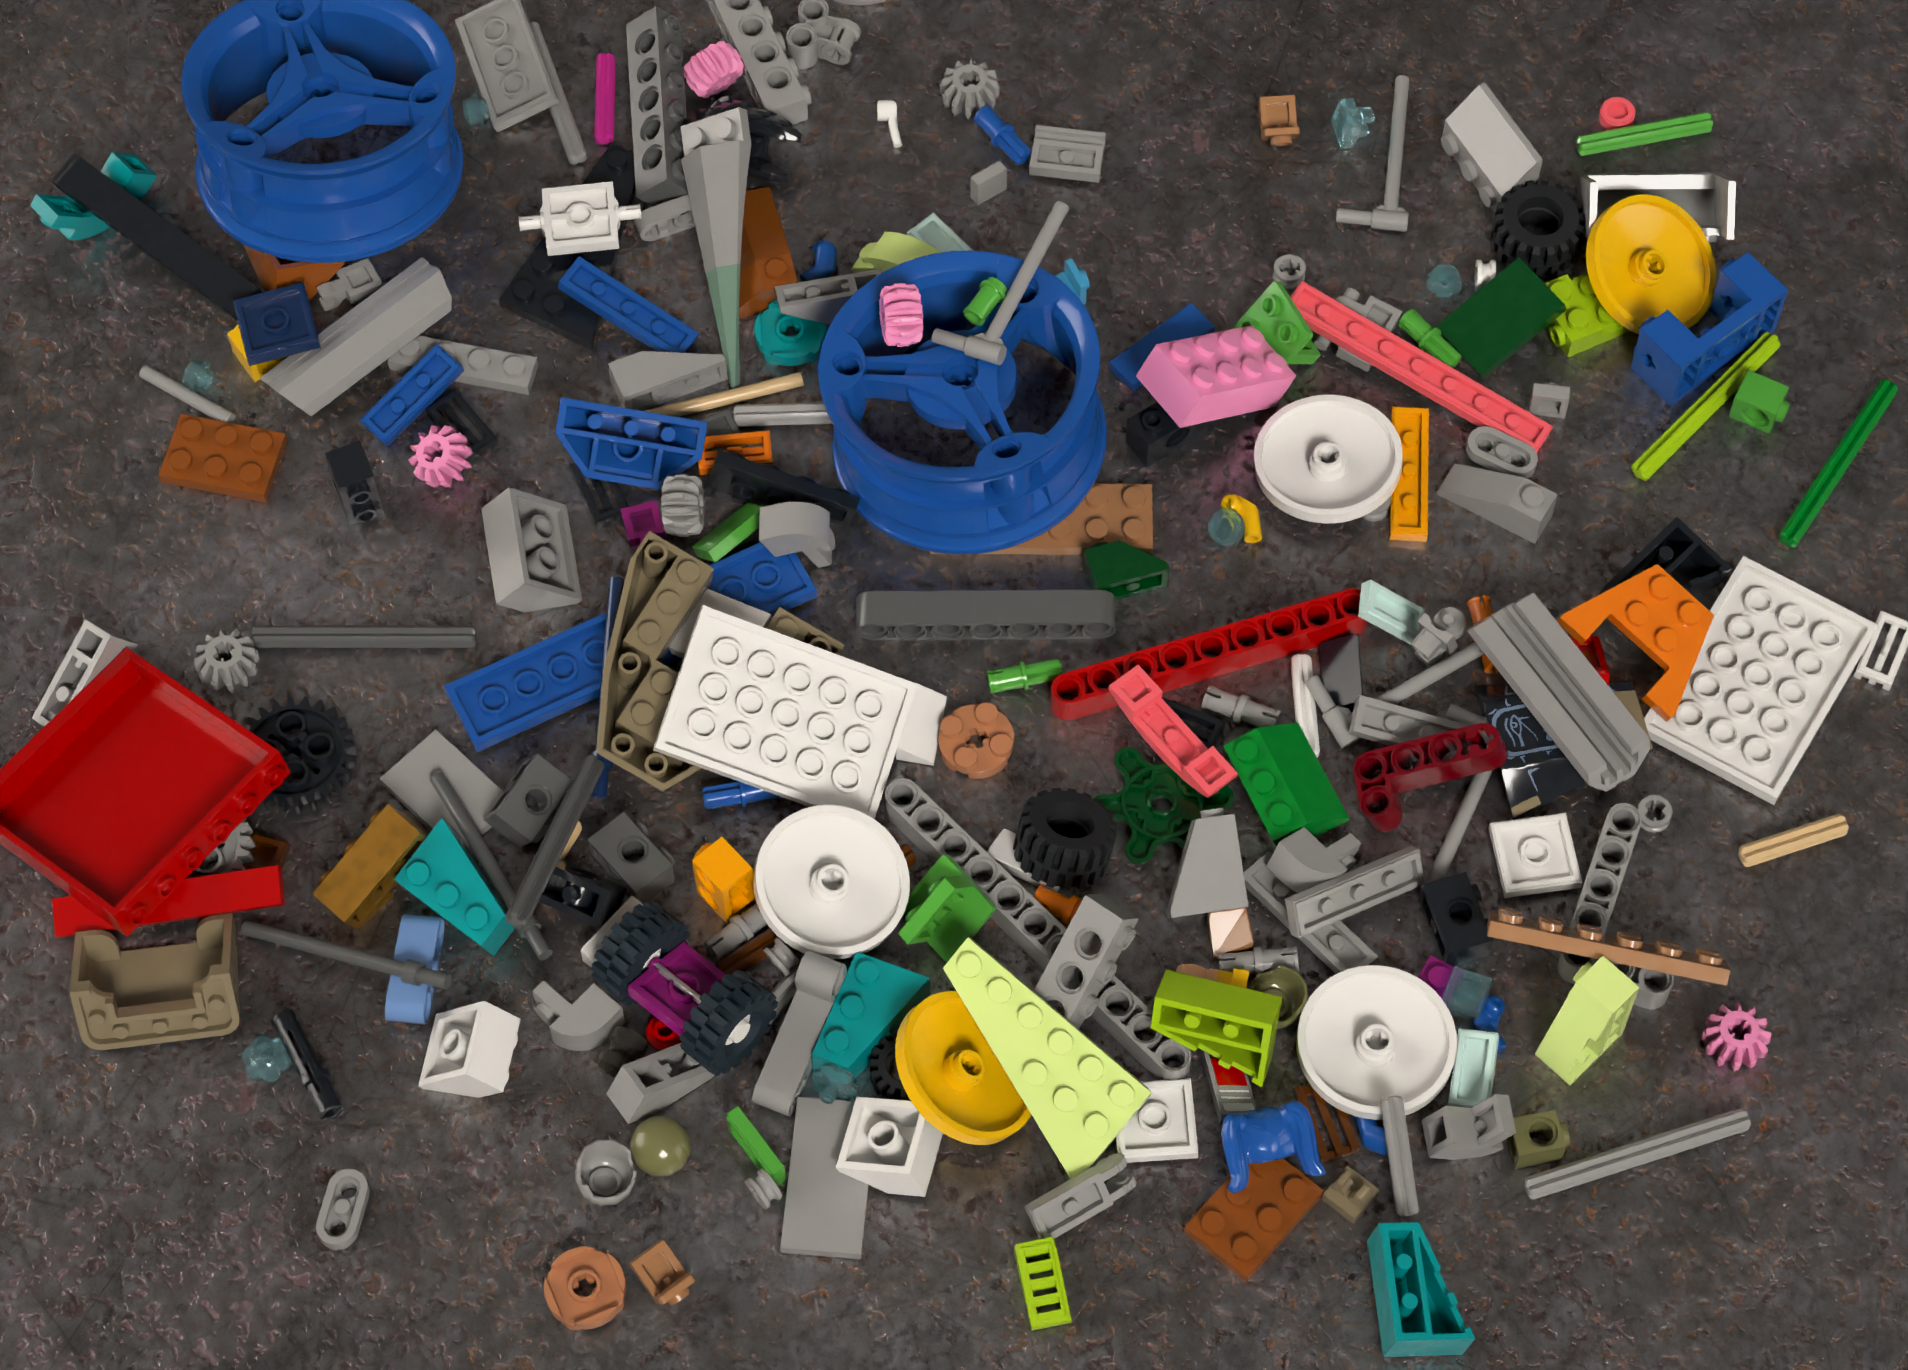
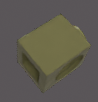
[1506,1110,1570,1170]

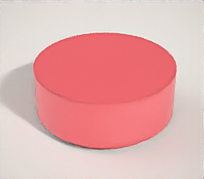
[1599,97,1635,130]

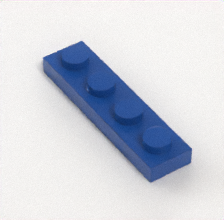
[558,256,699,353]

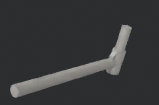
[1336,75,1409,232]
[932,201,1069,366]
[1305,642,1485,749]
[1425,704,1493,883]

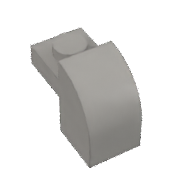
[759,502,835,568]
[1266,827,1361,893]
[532,980,625,1051]
[1422,1094,1516,1160]

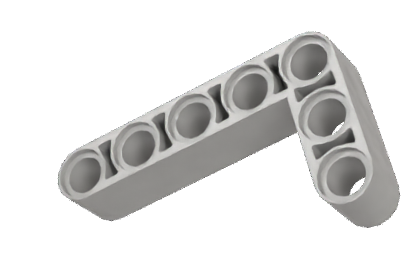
[1557,803,1674,1009]

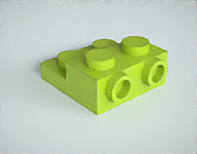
[1545,273,1630,358]

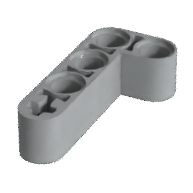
[752,951,847,1117]

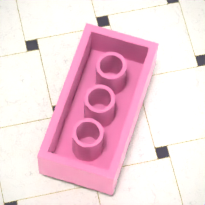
[1136,325,1296,428]

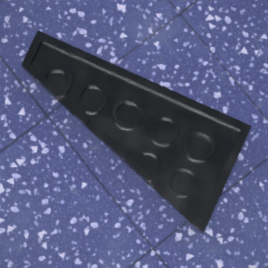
[499,142,636,350]

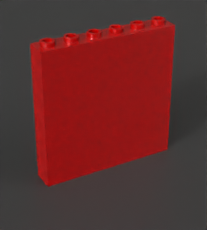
[0,647,291,937]

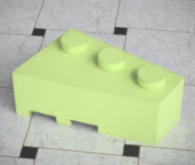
[1535,956,1640,1085]

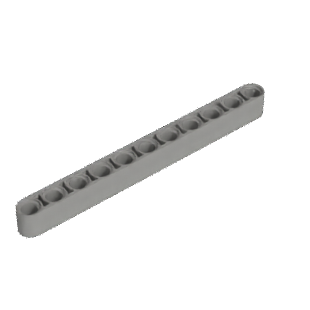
[885,778,1191,1080]

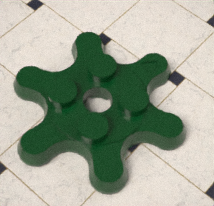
[1093,747,1234,865]

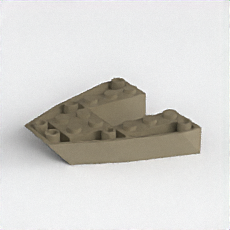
[596,531,845,792]

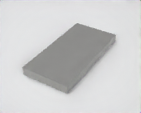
[455,0,560,133]
[780,1097,869,1259]

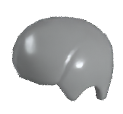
[575,1139,637,1206]

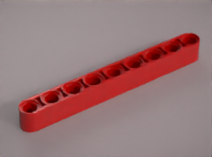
[1051,588,1368,721]

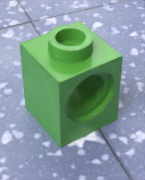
[1729,370,1791,433]

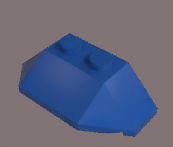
[555,397,708,490]

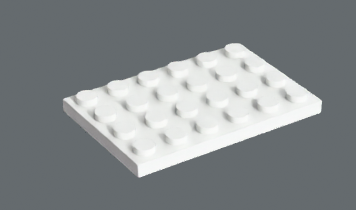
[1644,556,1879,805]
[653,605,918,819]

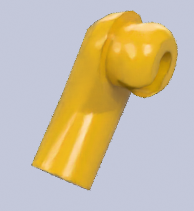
[1221,494,1262,543]

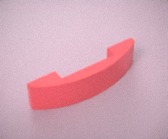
[1108,665,1238,798]

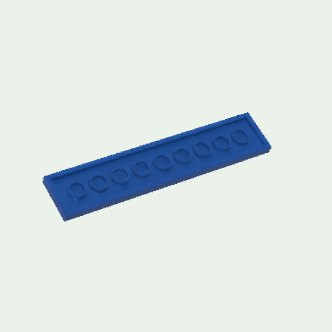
[444,542,817,752]

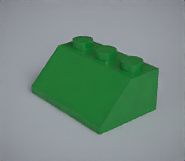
[1223,723,1350,847]

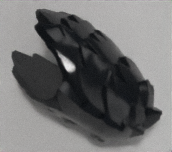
[697,95,802,183]

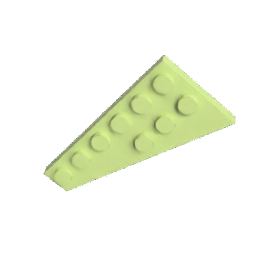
[943,937,1153,1179]

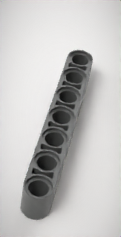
[856,590,1116,640]

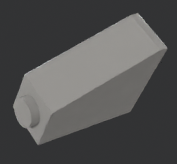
[1166,808,1249,919]

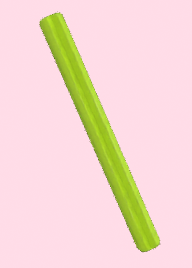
[1631,332,1781,481]

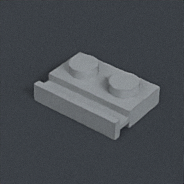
[1029,125,1106,183]

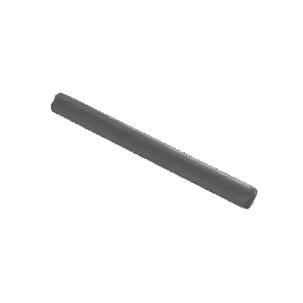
[251,625,476,648]
[506,755,604,929]

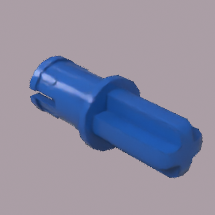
[973,105,1032,165]
[702,781,780,809]

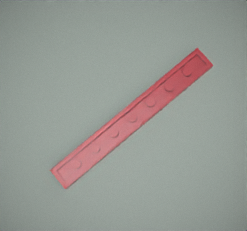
[1290,280,1553,453]

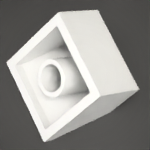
[418,1001,520,1098]
[836,1097,943,1197]

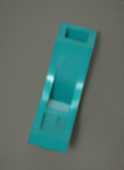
[30,152,157,240]

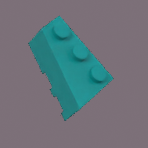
[393,818,515,956]
[811,952,930,1086]
[1367,1222,1476,1357]

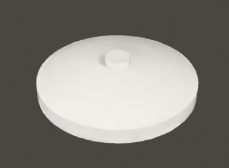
[1254,395,1403,523]
[753,805,910,959]
[1296,965,1457,1120]

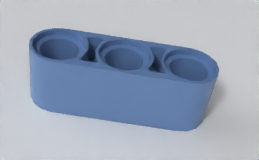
[385,914,445,1025]

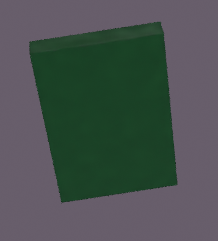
[1435,257,1567,380]

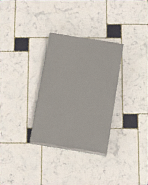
[379,729,503,848]

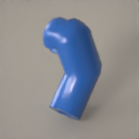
[800,240,837,282]
[1472,995,1507,1054]
[1355,1116,1388,1156]

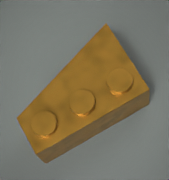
[312,804,430,930]

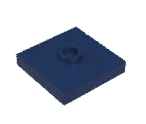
[233,282,321,366]

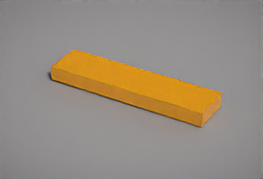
[1389,406,1429,542]

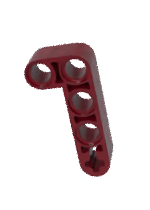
[1354,723,1508,832]

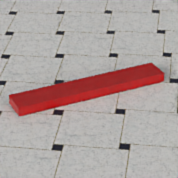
[52,865,285,938]

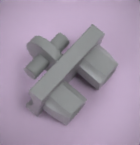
[1410,607,1467,667]

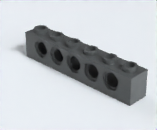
[626,6,688,206]

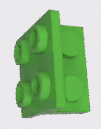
[1234,281,1321,365]
[898,854,996,962]

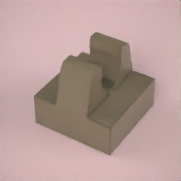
[1322,1165,1380,1224]

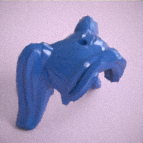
[1221,1100,1326,1194]

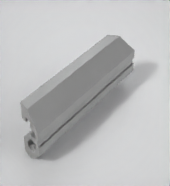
[260,257,452,416]
[1467,593,1650,792]

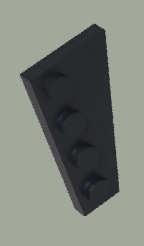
[704,450,860,527]

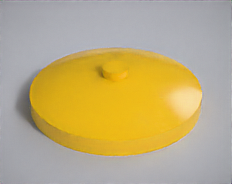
[1586,194,1716,334]
[895,991,1031,1145]

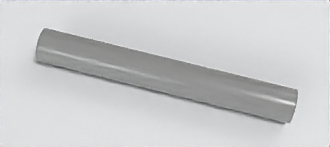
[139,365,235,423]

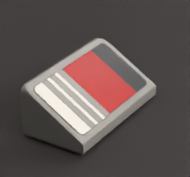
[1200,1049,1257,1125]

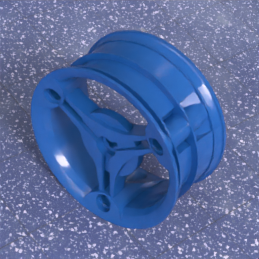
[181,0,464,263]
[818,250,1107,554]

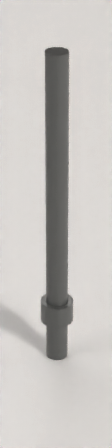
[430,772,553,960]
[241,920,452,990]

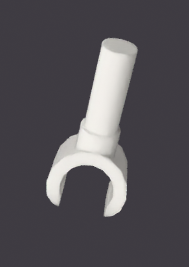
[877,100,902,148]

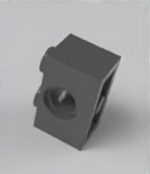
[484,753,573,848]
[587,812,675,905]

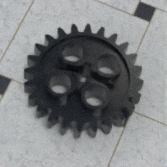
[246,696,358,815]

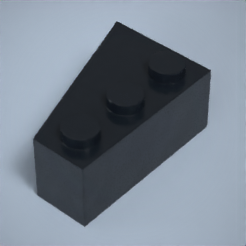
[1597,517,1732,596]

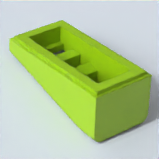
[1014,1237,1072,1331]

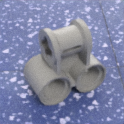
[786,0,861,69]

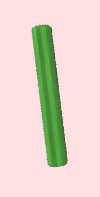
[1575,112,1713,156]

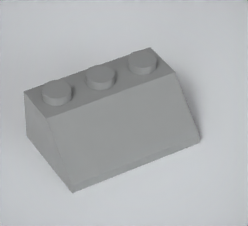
[1441,82,1543,212]
[481,487,582,612]

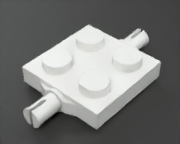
[518,181,642,256]

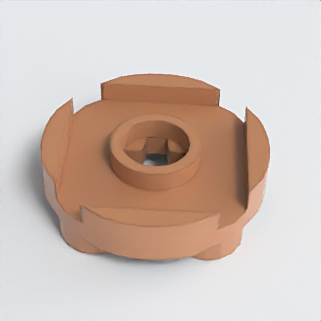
[938,702,1014,779]
[544,1246,627,1330]

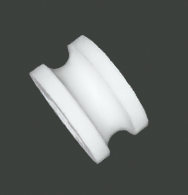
[1474,260,1496,292]

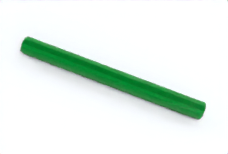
[1778,379,1898,548]

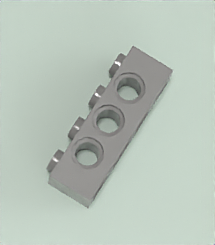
[1034,894,1139,1029]

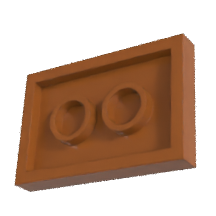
[158,414,288,503]
[1184,1159,1324,1283]

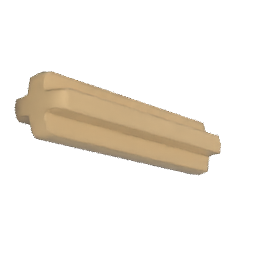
[1738,814,1849,867]

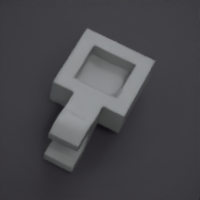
[316,258,383,311]

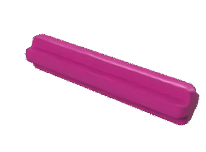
[594,52,616,145]

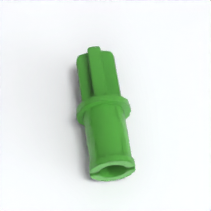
[1398,309,1462,368]
[987,659,1063,694]

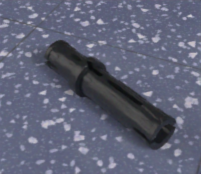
[271,1009,343,1120]

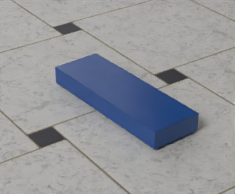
[1109,303,1215,392]
[360,344,464,447]

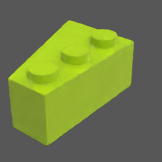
[1151,969,1282,1087]

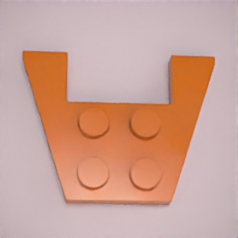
[1557,564,1714,722]

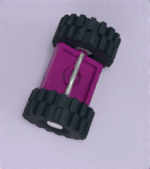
[591,901,778,1076]

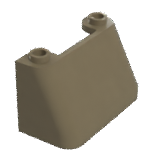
[69,913,240,1050]

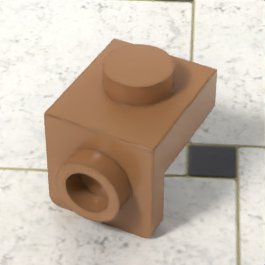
[1258,95,1300,146]
[628,1239,696,1306]

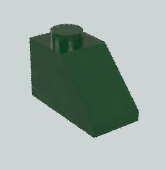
[1083,540,1169,600]

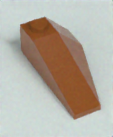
[739,186,798,319]
[243,244,345,300]

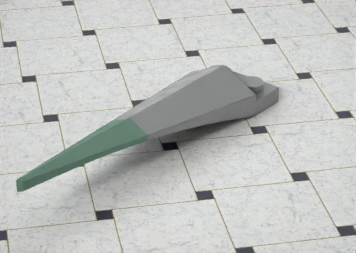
[680,107,751,389]

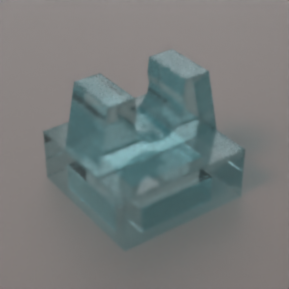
[1331,98,1375,149]
[1442,966,1492,1019]

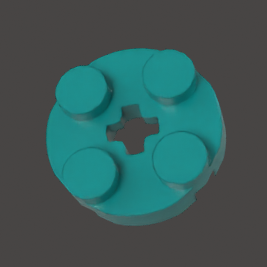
[754,300,827,366]

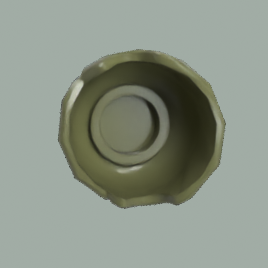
[1248,965,1308,1029]
[630,1115,691,1177]

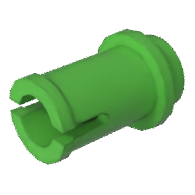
[963,277,1007,326]

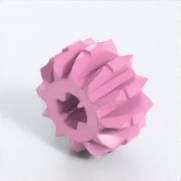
[684,41,744,98]
[879,283,924,347]
[408,425,474,488]
[1702,1001,1771,1072]

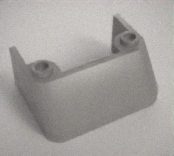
[1576,171,1736,242]

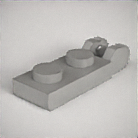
[1024,1153,1137,1239]

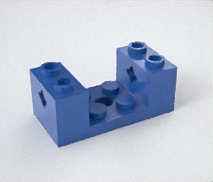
[1630,252,1788,407]

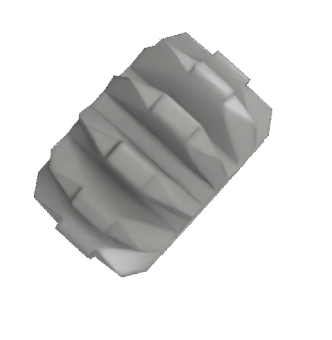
[940,58,1000,120]
[661,474,705,537]
[194,628,260,694]

